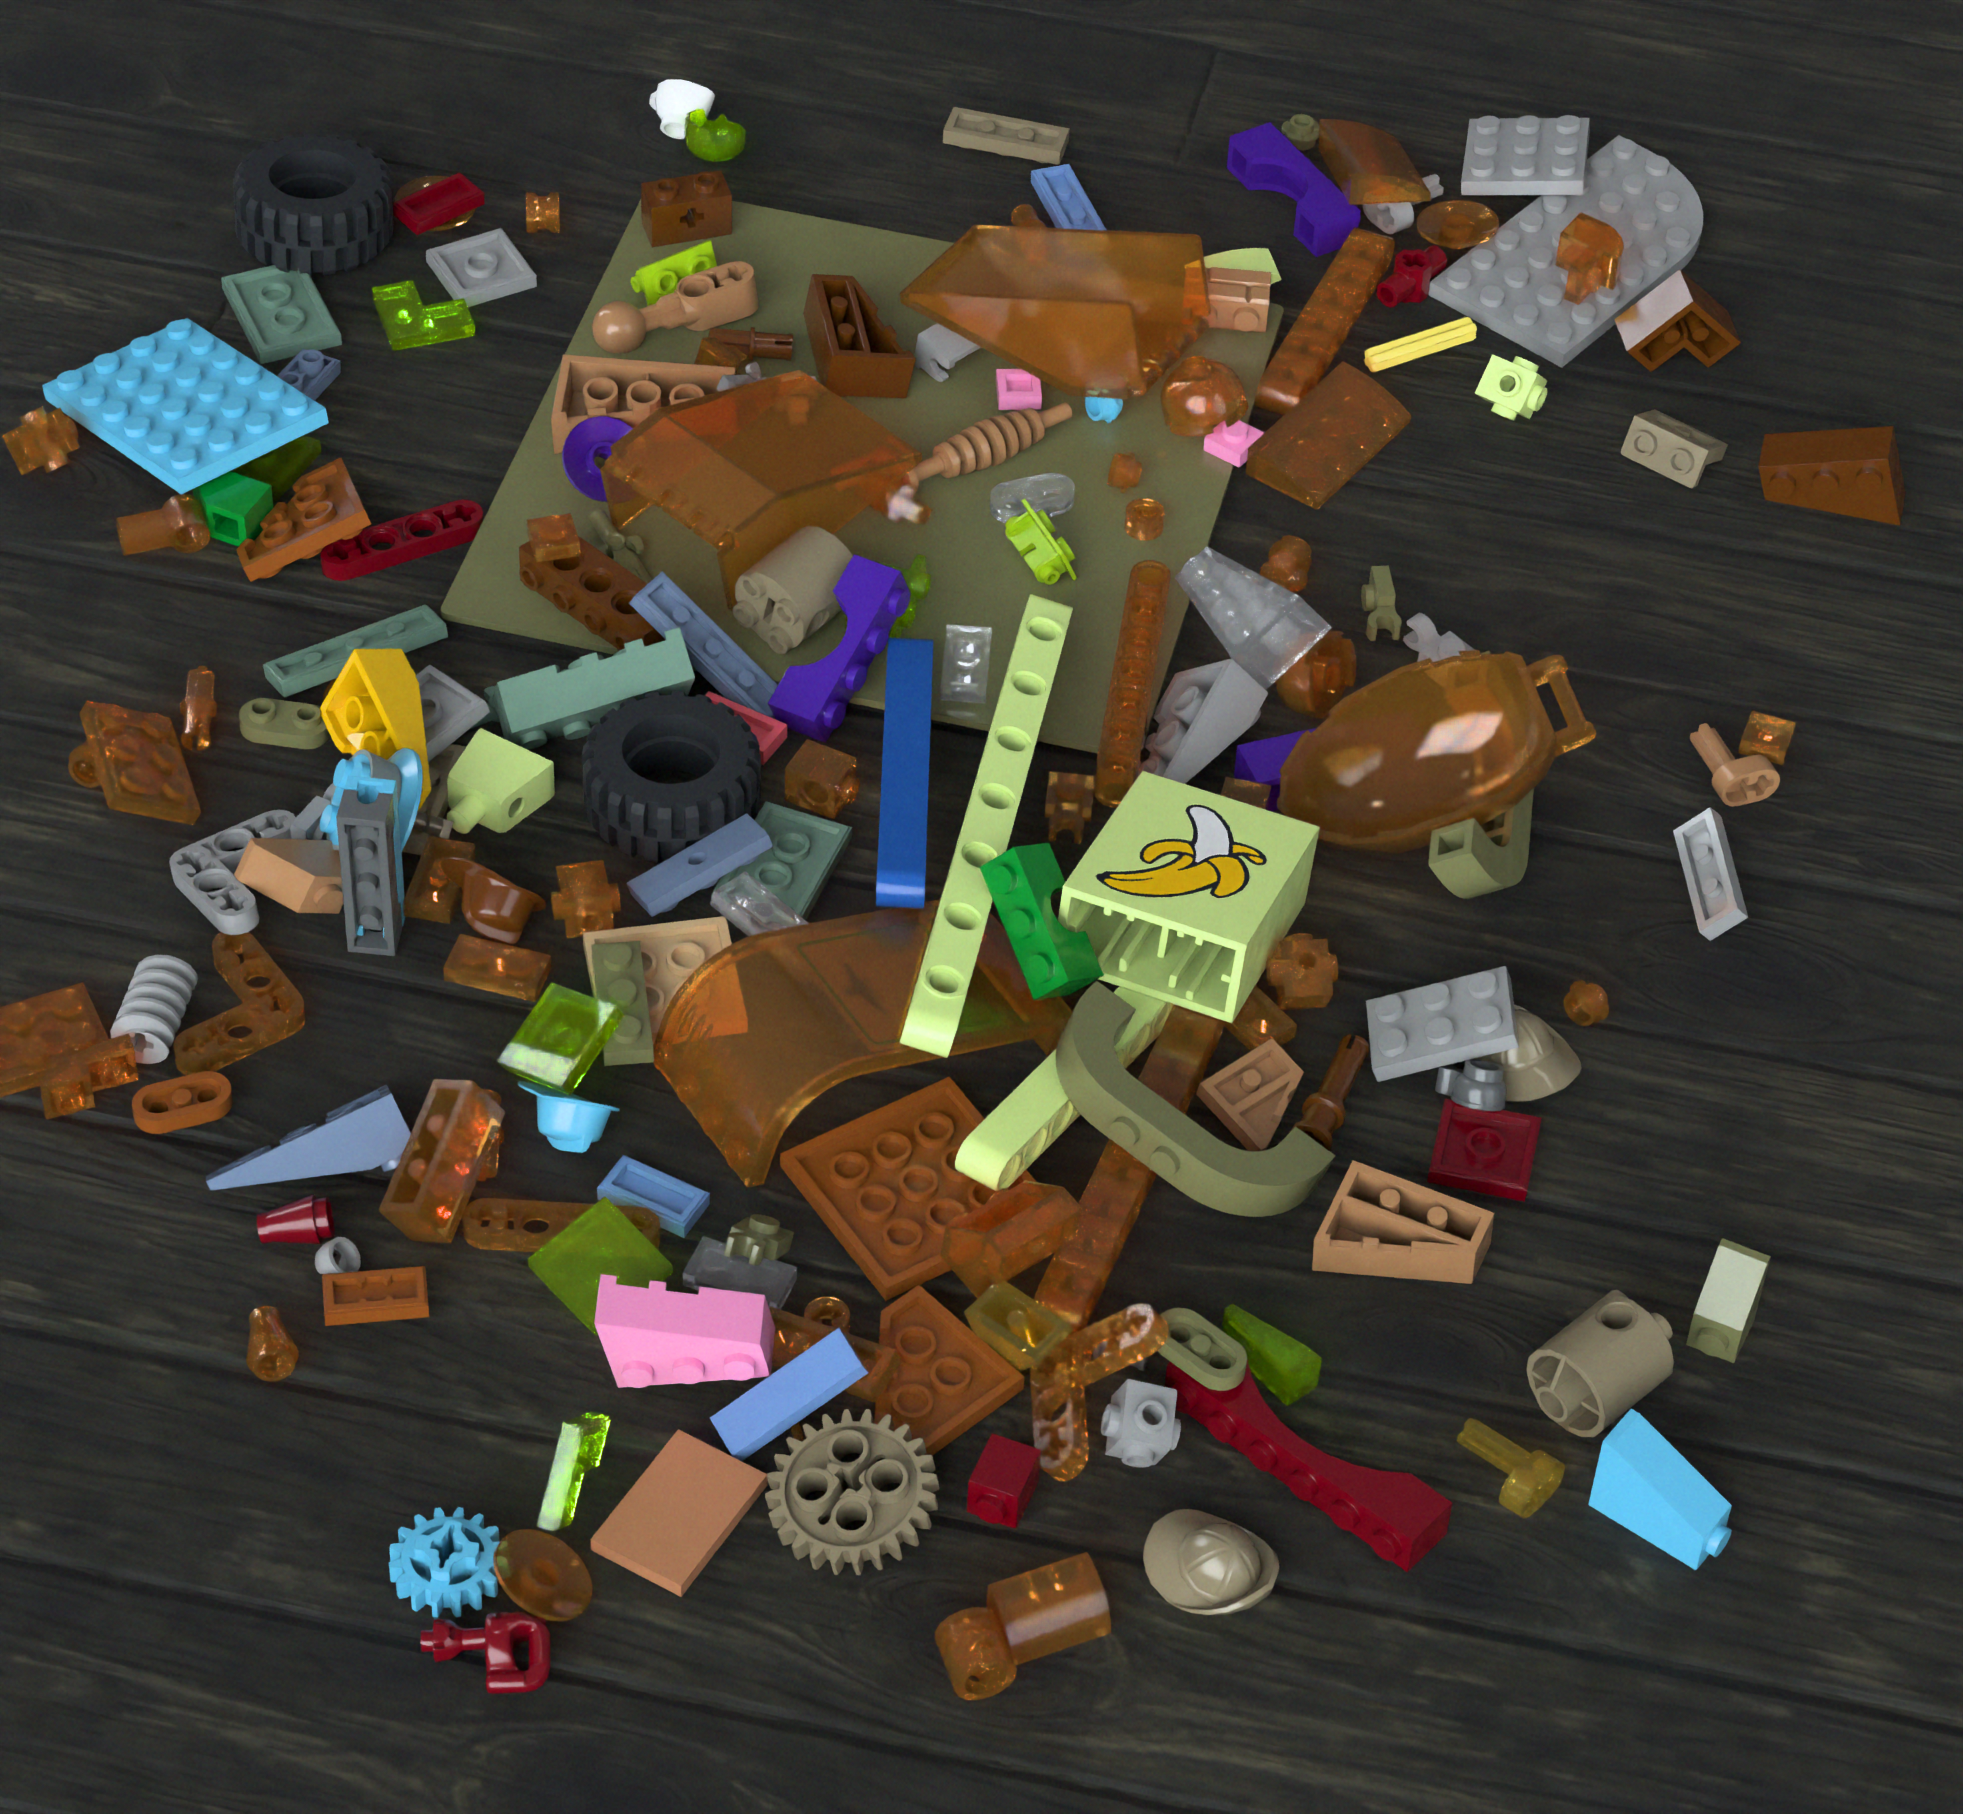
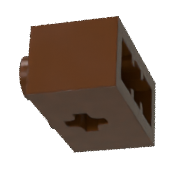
[641,170,732,248]

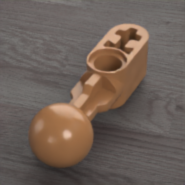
[592,261,759,353]

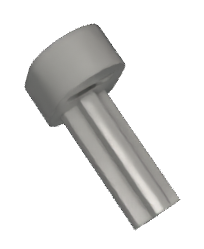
[1362,174,1444,234]

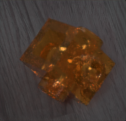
[2,406,80,475]
[550,860,621,939]
[1266,933,1338,1010]

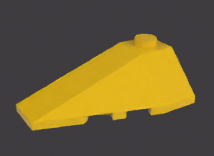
[319,649,431,811]

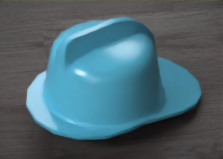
[518,1081,620,1153]

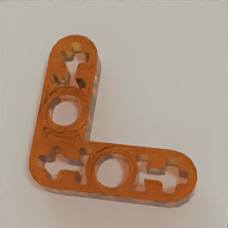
[173,932,306,1075]
[1030,1303,1169,1482]

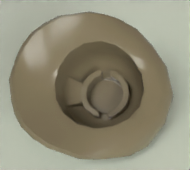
[1470,1005,1582,1102]
[1143,1509,1279,1615]

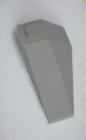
[1133,658,1268,784]

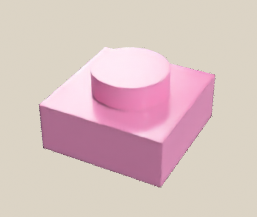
[996,369,1042,411]
[1204,415,1264,468]

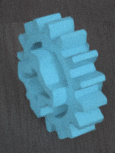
[389,1507,507,1618]

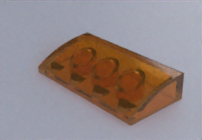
[1318,119,1431,205]
[1246,361,1411,510]

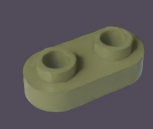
[239,698,331,749]
[1154,1308,1247,1391]

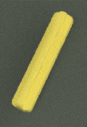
[1364,317,1477,372]

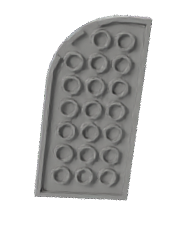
[1428,135,1703,368]

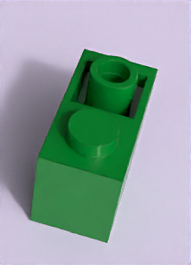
[193,471,273,547]

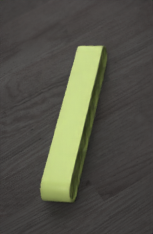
[955,986,1176,1193]

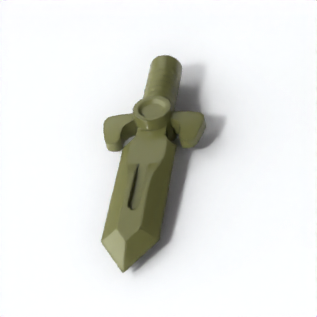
[589,509,652,584]

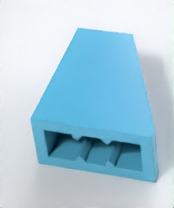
[1588,1409,1732,1570]

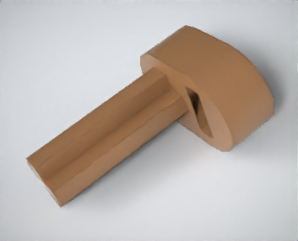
[1690,723,1780,807]

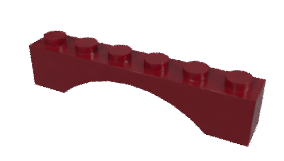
[1164,1360,1452,1572]

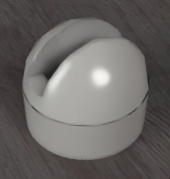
[315,1237,361,1274]

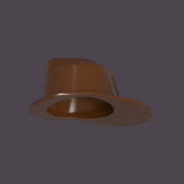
[440,857,547,945]

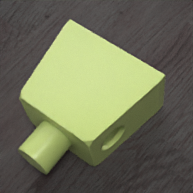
[447,728,555,834]

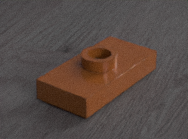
[322,1266,429,1326]

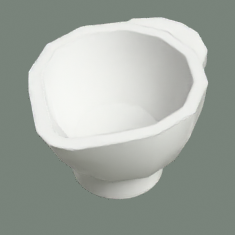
[649,79,715,139]

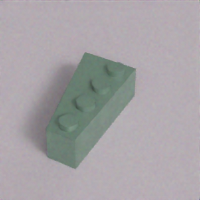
[493,627,695,750]

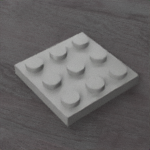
[1461,115,1590,195]

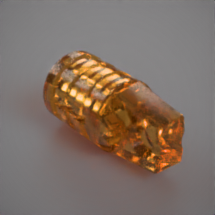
[851,463,932,525]

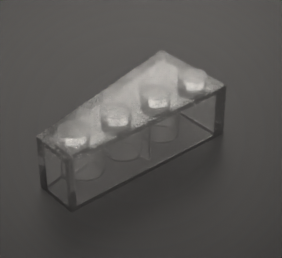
[1175,546,1332,690]

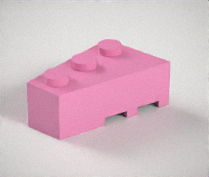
[594,1274,775,1388]

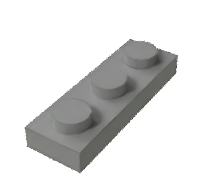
[1673,807,1748,941]

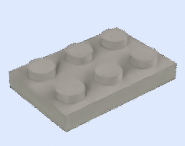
[1366,966,1519,1082]

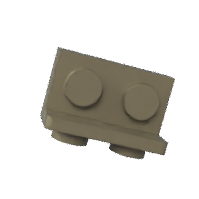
[1621,409,1728,488]

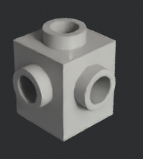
[1101,1379,1181,1467]

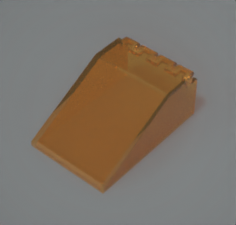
[899,225,1211,399]
[600,370,923,612]

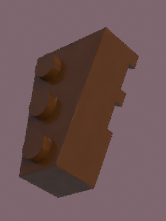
[803,274,916,398]
[1758,426,1906,526]

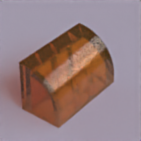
[986,1552,1111,1667]

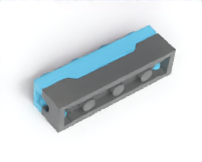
[336,776,406,956]

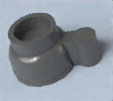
[1435,1059,1507,1111]

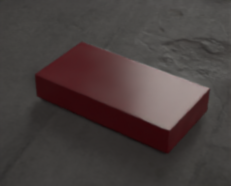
[393,172,485,235]

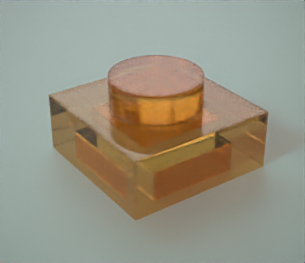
[527,513,580,562]
[1738,710,1796,765]

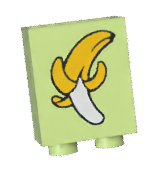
[1058,771,1320,1023]

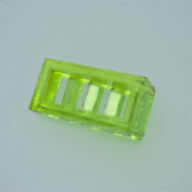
[1222,1304,1322,1406]

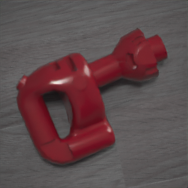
[421,1611,551,1694]

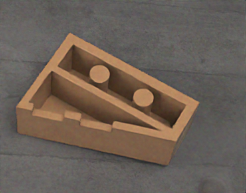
[1312,1160,1494,1284]

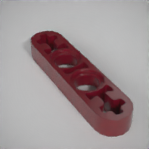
[320,499,484,581]

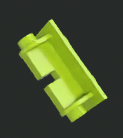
[631,240,717,306]
[1005,498,1078,585]

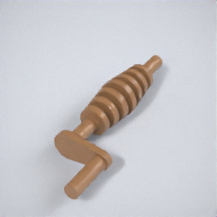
[829,402,1072,496]

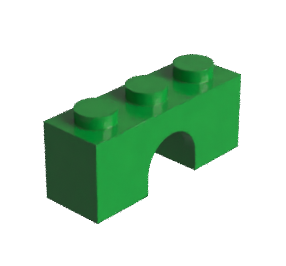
[980,843,1104,1001]

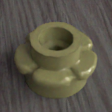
[1281,114,1321,150]

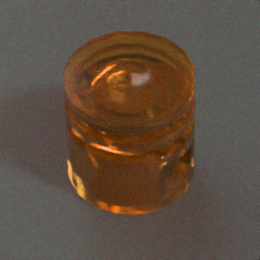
[935,1607,1017,1700]

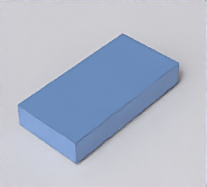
[597,1155,710,1238]

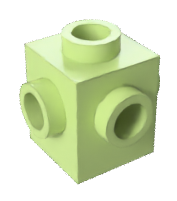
[1475,354,1547,421]

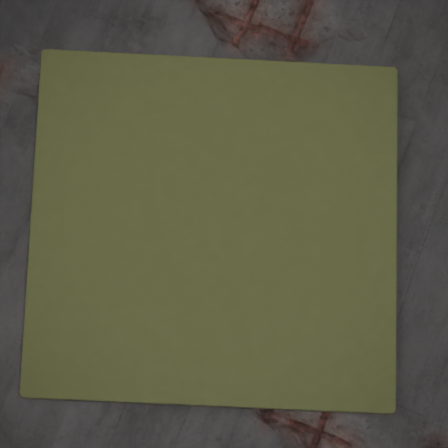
[441,199,1284,760]

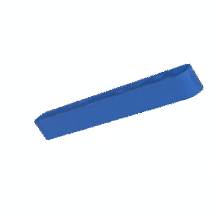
[876,637,933,909]

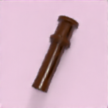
[1289,1034,1370,1151]

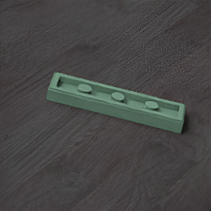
[263,605,448,697]

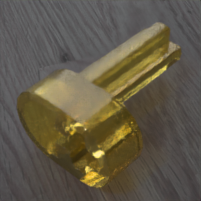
[1457,1418,1565,1519]

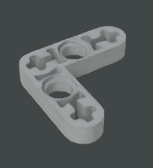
[169,810,296,935]

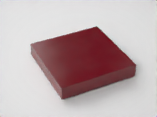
[1427,1098,1542,1202]

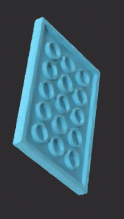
[42,318,329,494]

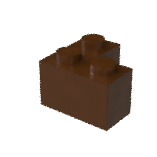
[1614,269,1741,372]

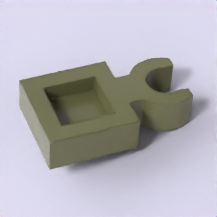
[723,1214,794,1266]

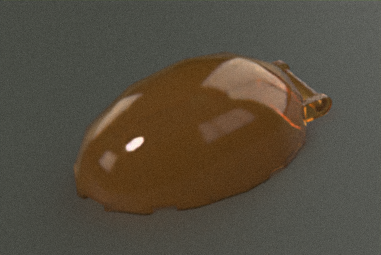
[1277,650,1596,854]

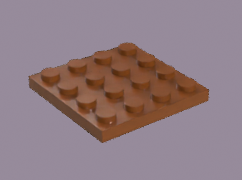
[780,1077,1058,1301]

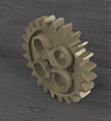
[765,1409,940,1575]

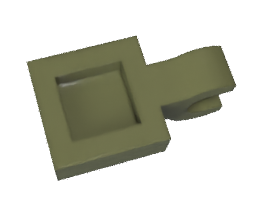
[1361,565,1402,641]

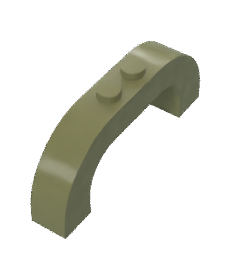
[1428,651,1534,899]
[1056,981,1335,1217]

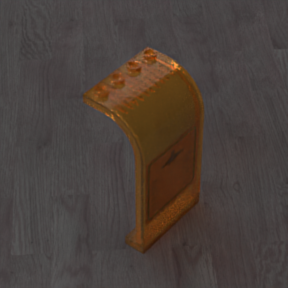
[653,899,1073,1188]

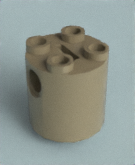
[733,526,853,654]
[1526,1290,1674,1437]

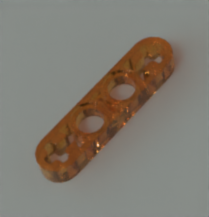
[462,1198,660,1258]

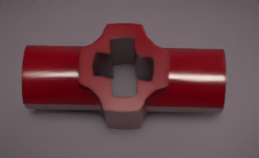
[1376,245,1447,307]

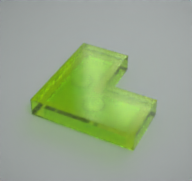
[372,280,475,351]
[537,1411,610,1531]

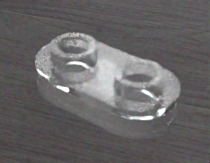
[990,473,1075,523]

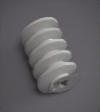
[110,955,198,1064]

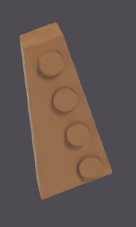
[551,355,736,454]

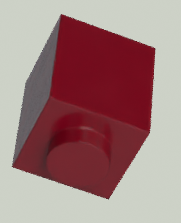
[967,1433,1041,1529]

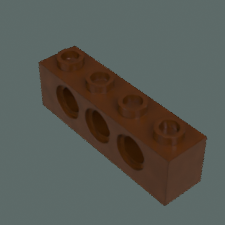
[519,522,666,651]

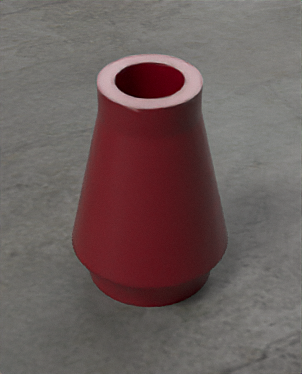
[257,1194,335,1244]

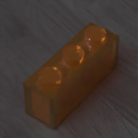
[379,1079,505,1243]

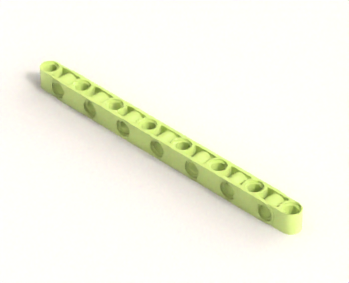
[899,594,1073,1058]

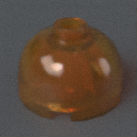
[1160,356,1248,437]
[1272,628,1356,721]

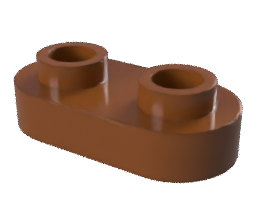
[132,1071,233,1134]

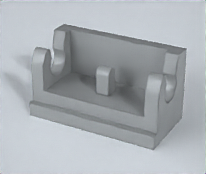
[914,299,1011,382]

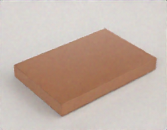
[590,1429,768,1597]

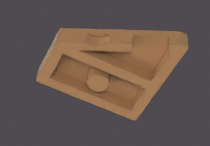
[1196,1038,1304,1151]

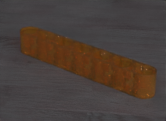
[1255,227,1395,419]
[1094,560,1171,808]

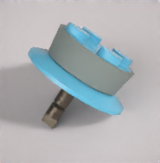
[320,748,453,852]

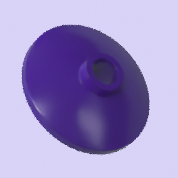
[562,416,648,502]

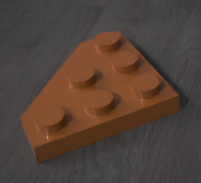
[236,457,372,582]
[874,1285,1025,1456]

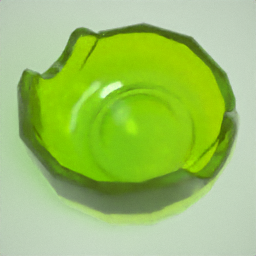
[684,109,746,162]

